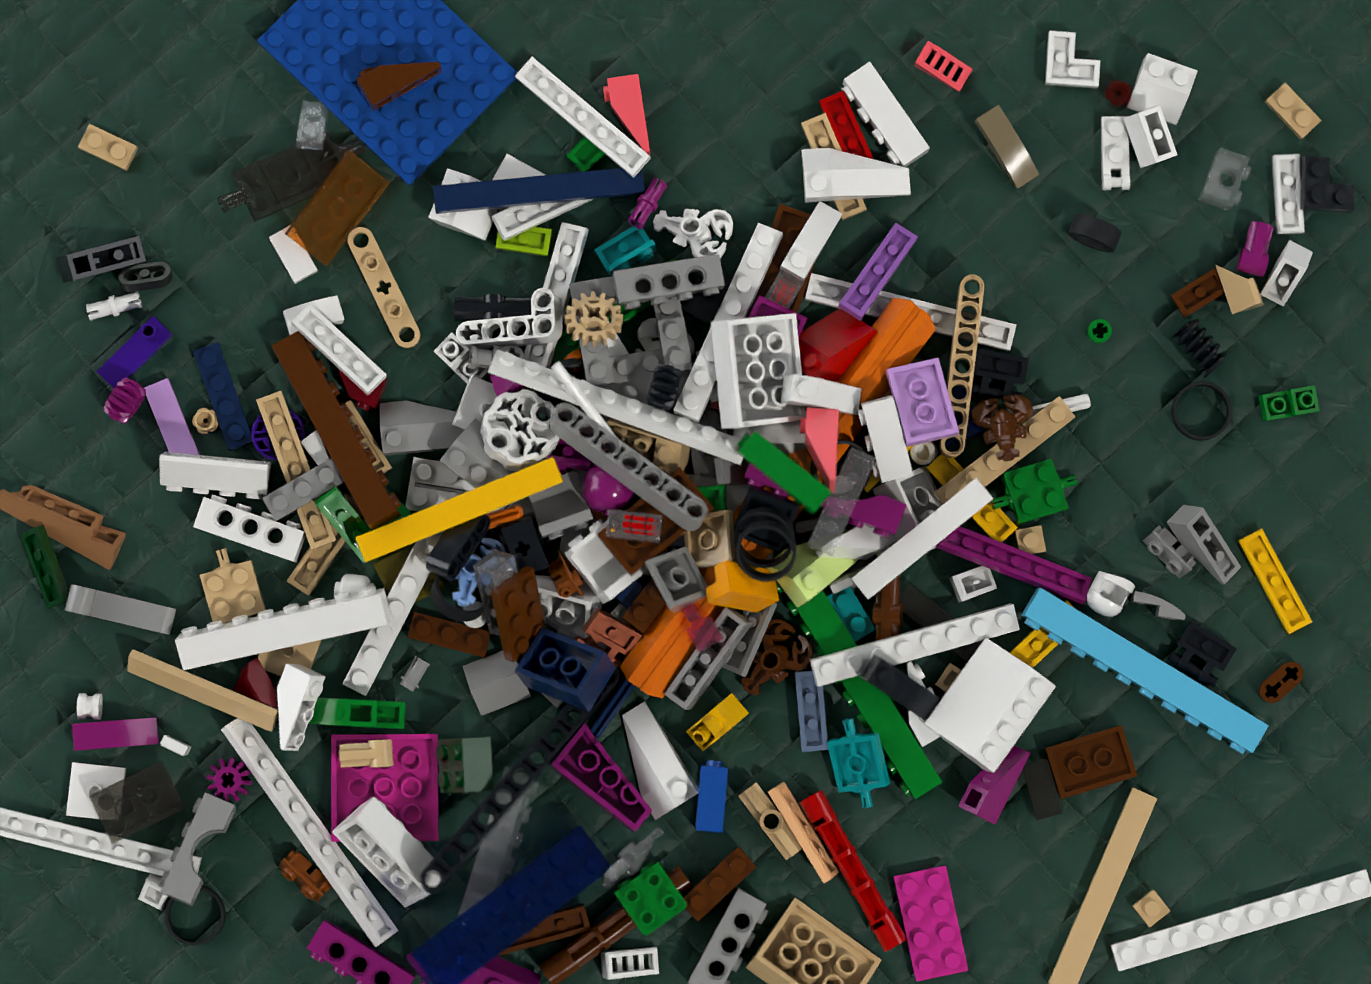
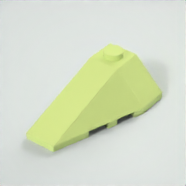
[767,527,859,608]

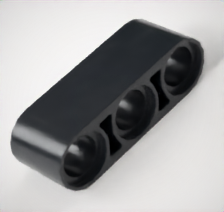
[426,514,491,580]

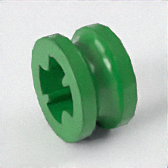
[1087,319,1112,344]

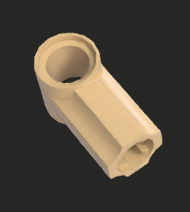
[339,739,394,768]

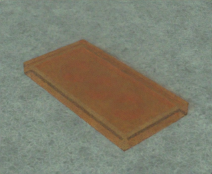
[285,150,390,266]

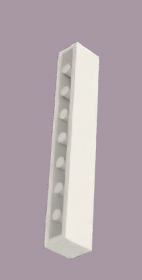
[175,586,392,670]

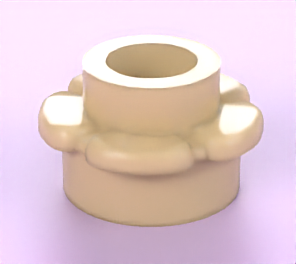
[192,408,218,434]

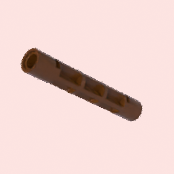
[539,866,693,984]

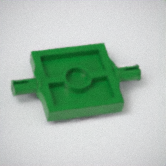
[991,459,1078,525]

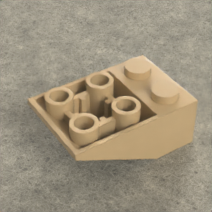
[603,418,690,476]

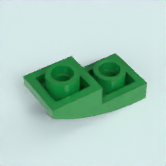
[1258,385,1320,422]

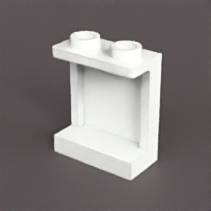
[564,518,649,604]

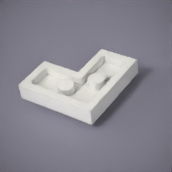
[1045,31,1100,88]

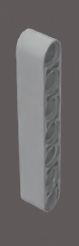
[550,403,707,531]

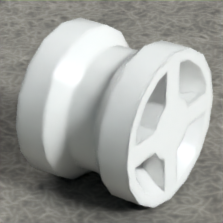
[77,693,103,720]

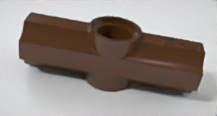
[873,575,903,641]

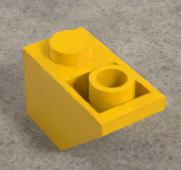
[686,693,749,752]

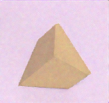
[1215,265,1264,314]

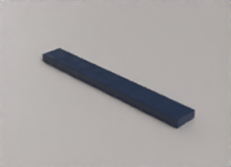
[432,168,645,214]

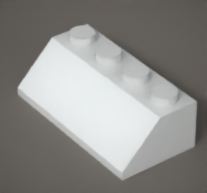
[160,452,271,499]
[332,797,441,908]

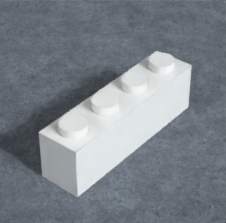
[842,62,930,167]

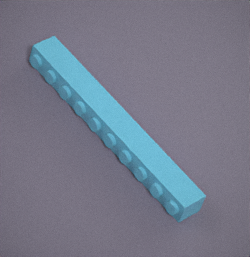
[1021,588,1269,755]

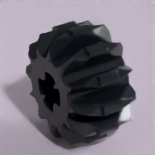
[647,364,682,411]

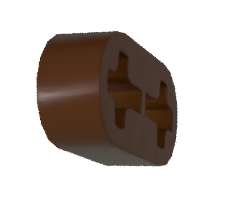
[1258,662,1304,703]

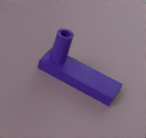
[97,316,173,388]

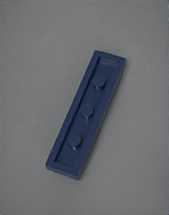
[193,342,253,451]

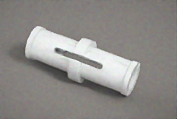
[86,291,142,321]

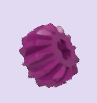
[104,377,146,424]
[206,757,253,802]

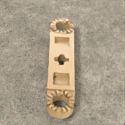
[348,227,421,349]

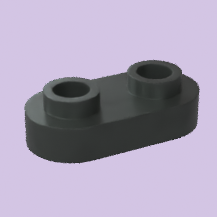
[118,262,173,292]

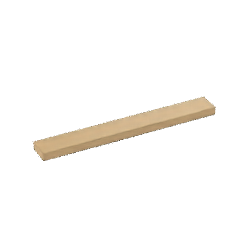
[1048,787,1158,984]

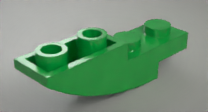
[308,698,406,729]

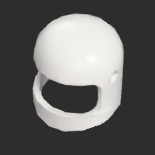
[1086,571,1135,617]

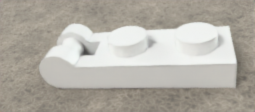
[1101,116,1130,190]

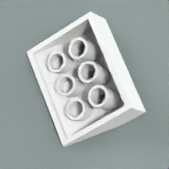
[711,313,806,429]
[923,638,1056,773]

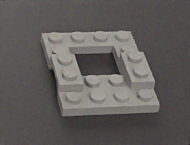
[569,276,693,414]

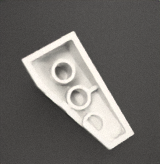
[801,148,911,203]
[622,701,699,820]

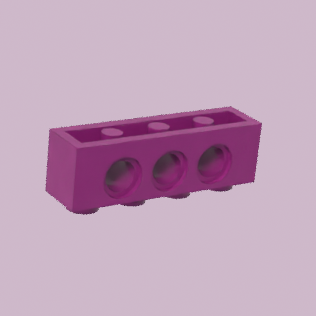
[307,919,416,984]

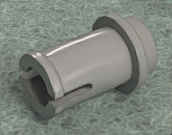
[400,656,430,692]

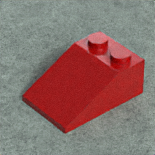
[798,309,877,382]

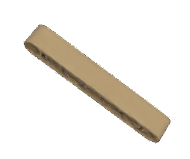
[939,275,984,458]

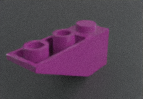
[959,745,1030,824]

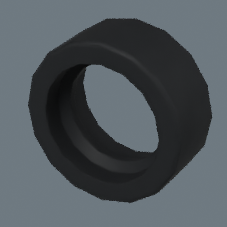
[1068,214,1122,253]

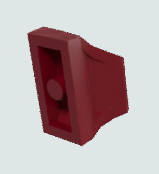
[232,658,278,709]

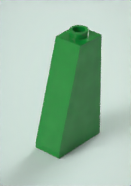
[737,431,832,515]

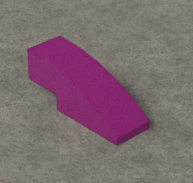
[72,717,159,751]

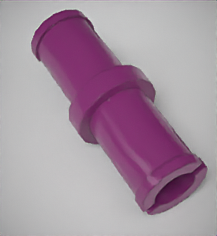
[628,178,667,229]

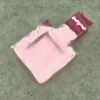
[682,603,724,652]

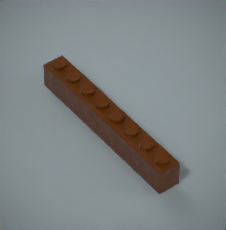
[272,331,401,530]

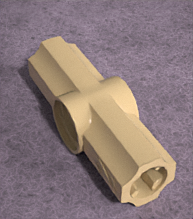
[738,782,802,860]

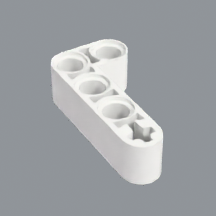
[456,288,562,349]

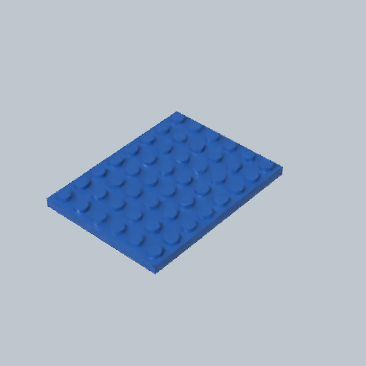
[257,0,518,187]

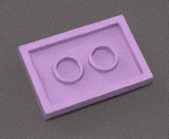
[886,358,959,447]

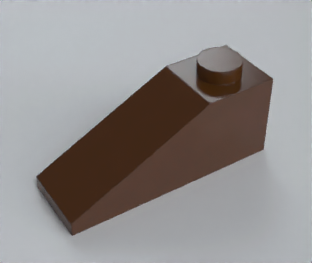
[356,62,442,112]

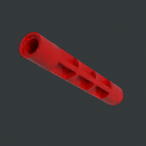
[799,790,907,952]

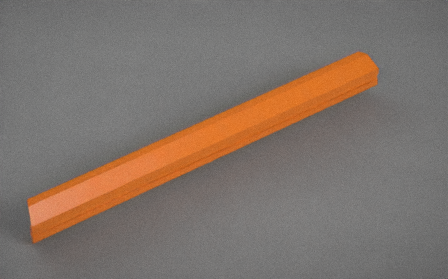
[620,298,936,698]

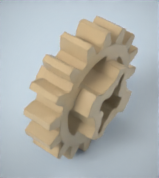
[565,291,623,347]

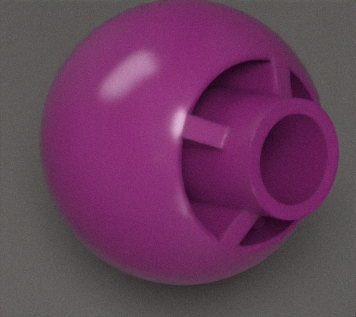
[582,463,634,517]

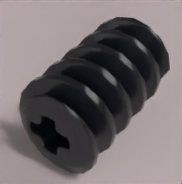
[1170,319,1227,378]

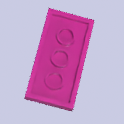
[893,865,968,982]

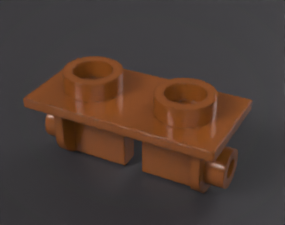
[547,549,584,598]
[278,850,332,902]

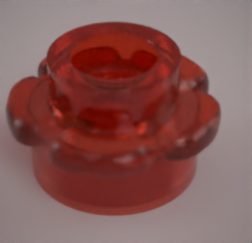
[1105,80,1131,106]

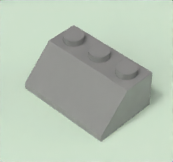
[440,419,525,510]

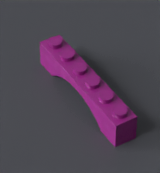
[744,463,907,538]

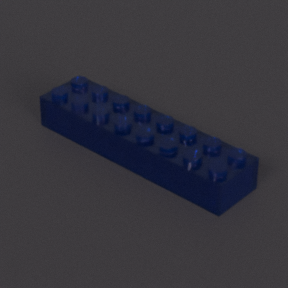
[406,825,612,984]

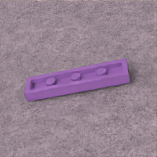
[838,223,918,321]

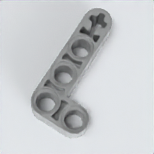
[65,584,176,635]

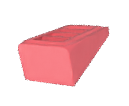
[914,41,972,92]

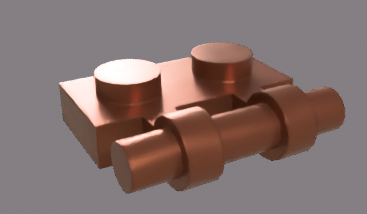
[573,607,642,668]

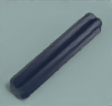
[589,676,636,738]

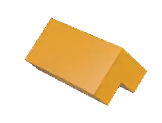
[705,560,779,613]

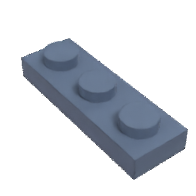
[795,671,828,752]

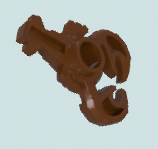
[972,395,1033,462]
[741,619,814,696]

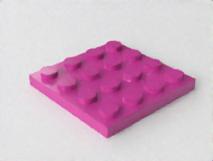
[331,734,439,842]

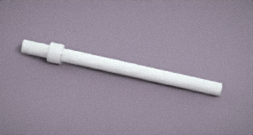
[551,362,652,485]

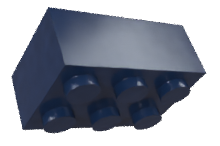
[515,628,616,712]

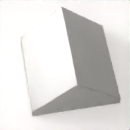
[645,546,708,613]
[463,651,531,716]

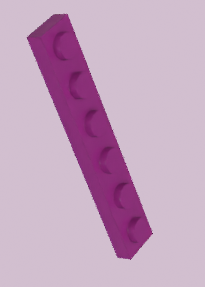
[936,526,1092,604]

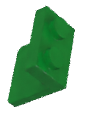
[615,862,687,935]

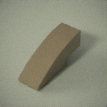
[975,104,1039,189]

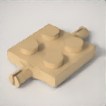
[200,548,266,624]

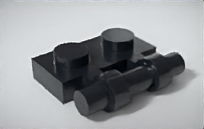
[971,348,1029,402]
[1167,621,1237,687]

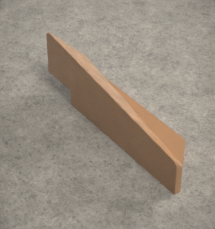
[0,485,126,570]

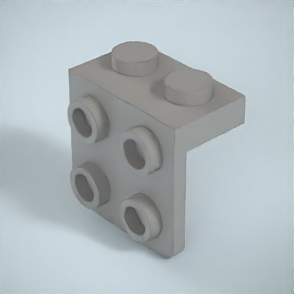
[529,472,594,540]

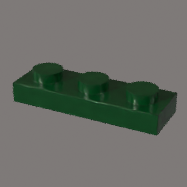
[20,525,69,609]

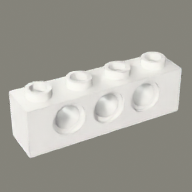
[193,494,306,563]

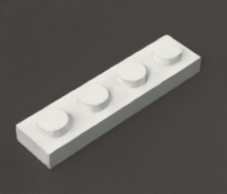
[492,199,593,241]
[291,304,387,395]

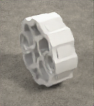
[480,389,559,471]

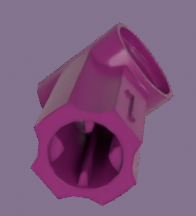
[1237,221,1274,277]

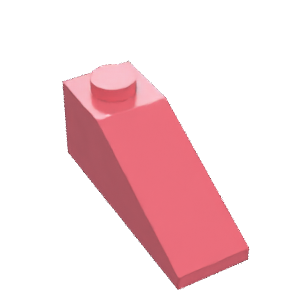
[603,74,650,155]
[800,408,839,493]

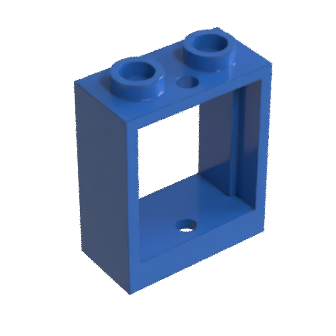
[695,760,728,832]

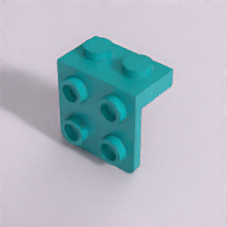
[594,223,656,277]

